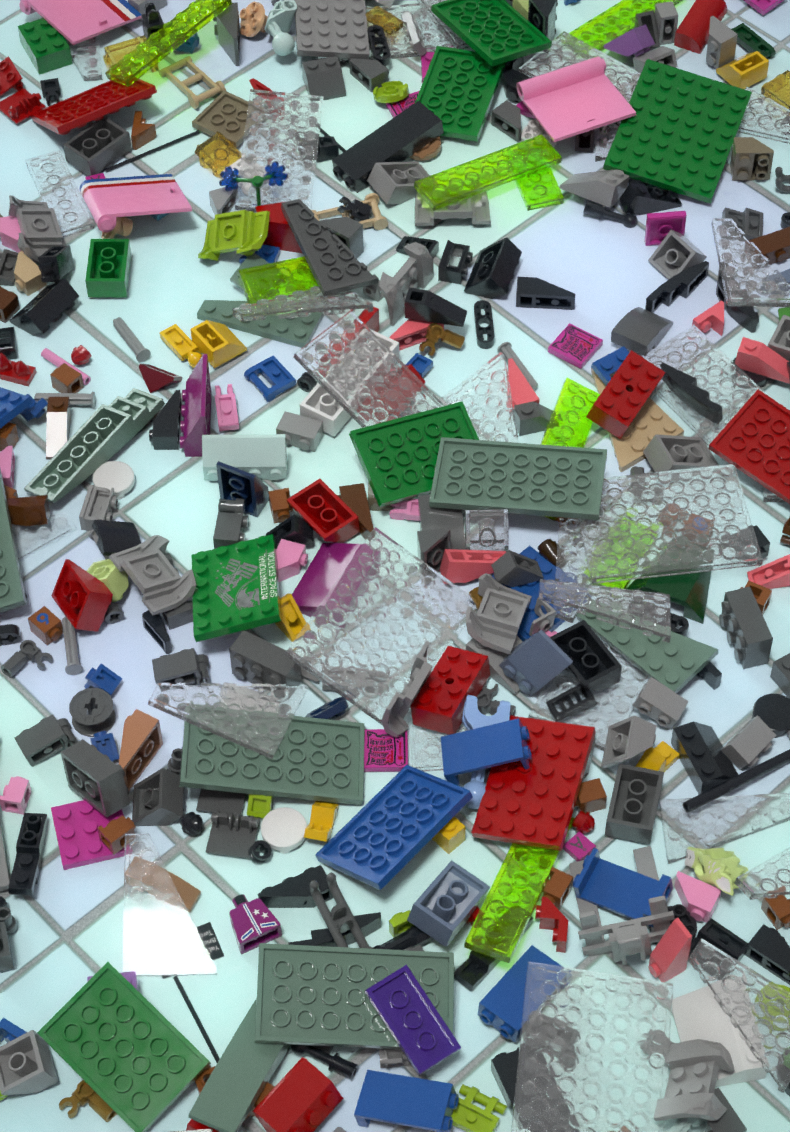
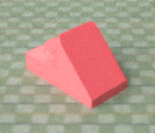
[691,300,724,337]

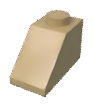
[14,251,47,296]

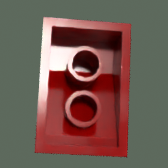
[51,559,113,632]

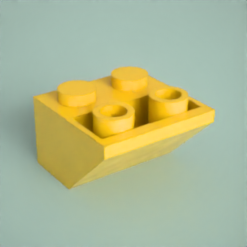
[716,51,769,89]
[190,320,247,368]

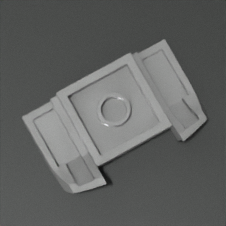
[414,180,491,226]
[8,195,63,261]
[379,242,434,326]
[109,535,196,615]
[466,573,532,654]
[381,640,432,737]
[653,1039,735,1121]

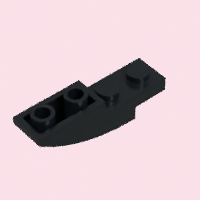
[716,264,759,333]
[8,813,47,895]

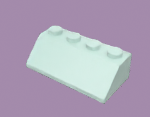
[202,434,287,481]

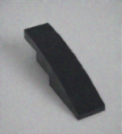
[645,261,709,313]
[660,362,723,424]
[454,905,533,991]
[288,912,382,947]

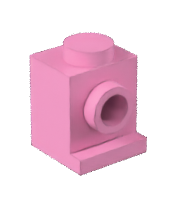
[0,776,32,815]

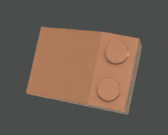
[119,709,163,791]

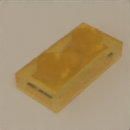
[365,6,403,35]

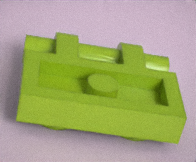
[451,1084,508,1132]

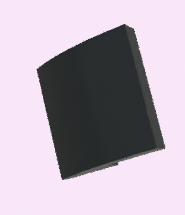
[92,520,141,556]
[688,918,748,981]

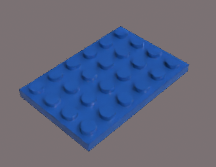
[315,765,473,890]

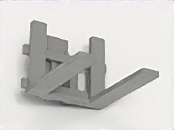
[569,846,675,965]

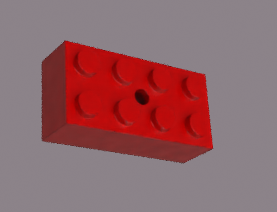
[586,350,666,439]
[410,646,490,735]

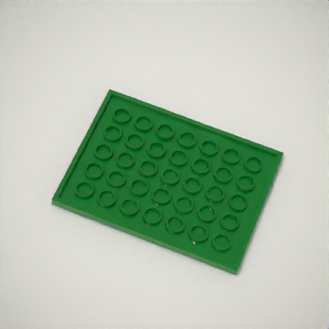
[603,59,752,204]

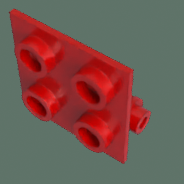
[0,56,24,97]
[0,88,46,125]

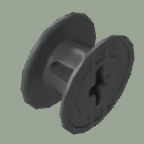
[69,688,116,737]

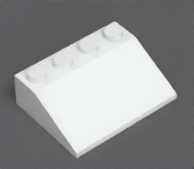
[669,977,769,1087]

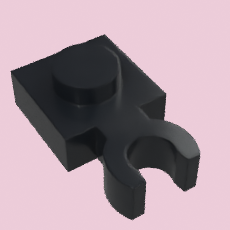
[40,78,61,106]
[337,197,372,222]

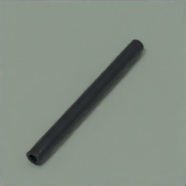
[683,749,790,813]

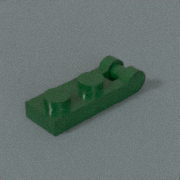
[731,23,776,58]

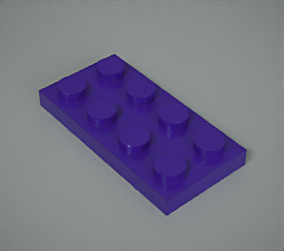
[365,964,461,1076]

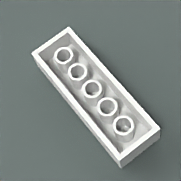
[299,327,400,437]

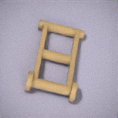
[159,56,226,109]
[311,193,388,230]

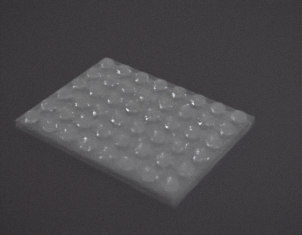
[577,464,763,584]
[284,527,477,726]
[511,961,674,1132]

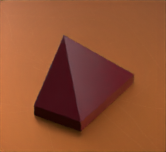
[139,364,183,393]

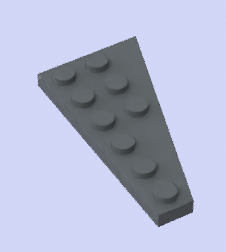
[281,199,379,296]

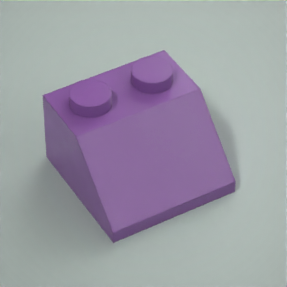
[603,24,655,57]

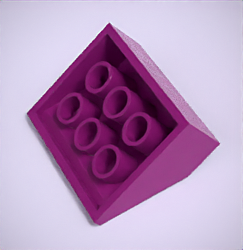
[180,354,212,457]
[292,543,380,629]

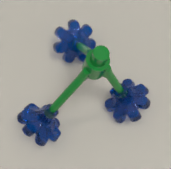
[219,161,288,213]

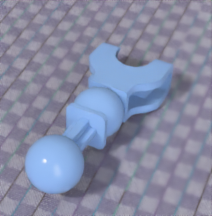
[462,695,510,810]

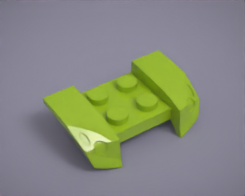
[198,210,270,261]

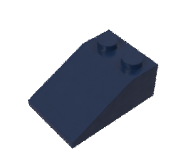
[216,461,269,518]

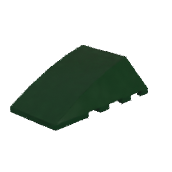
[623,537,715,624]

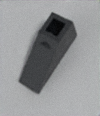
[619,183,682,215]
[405,287,467,327]
[257,865,333,908]

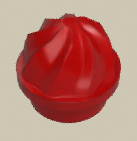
[71,345,92,366]
[571,810,595,834]

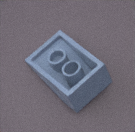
[499,629,573,696]
[407,860,490,947]

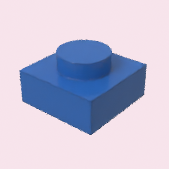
[405,353,433,378]

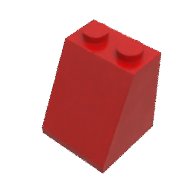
[255,199,303,254]

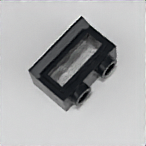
[438,240,473,285]

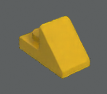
[275,593,311,642]
[636,741,680,772]

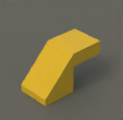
[304,801,339,842]

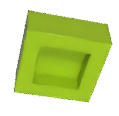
[246,794,273,818]
[389,910,413,938]

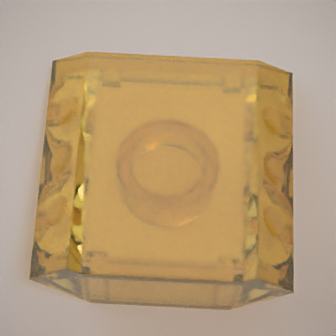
[194,131,244,179]

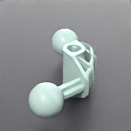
[264,0,297,56]

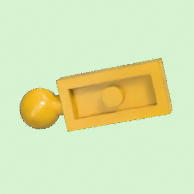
[159,324,202,368]

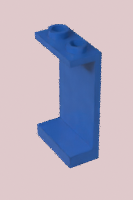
[441,718,532,785]
[573,848,673,928]
[477,945,571,1043]
[354,1070,459,1132]

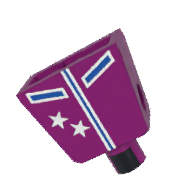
[229,894,282,955]

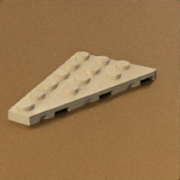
[591,368,684,473]

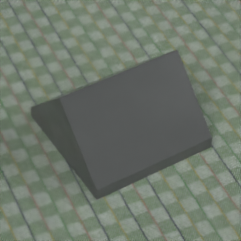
[417,528,451,585]

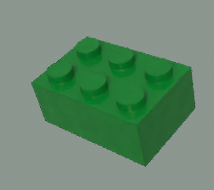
[17,18,72,75]
[85,239,132,297]

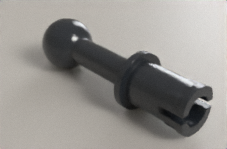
[583,201,638,228]
[291,1044,359,1080]

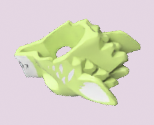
[684,847,752,896]

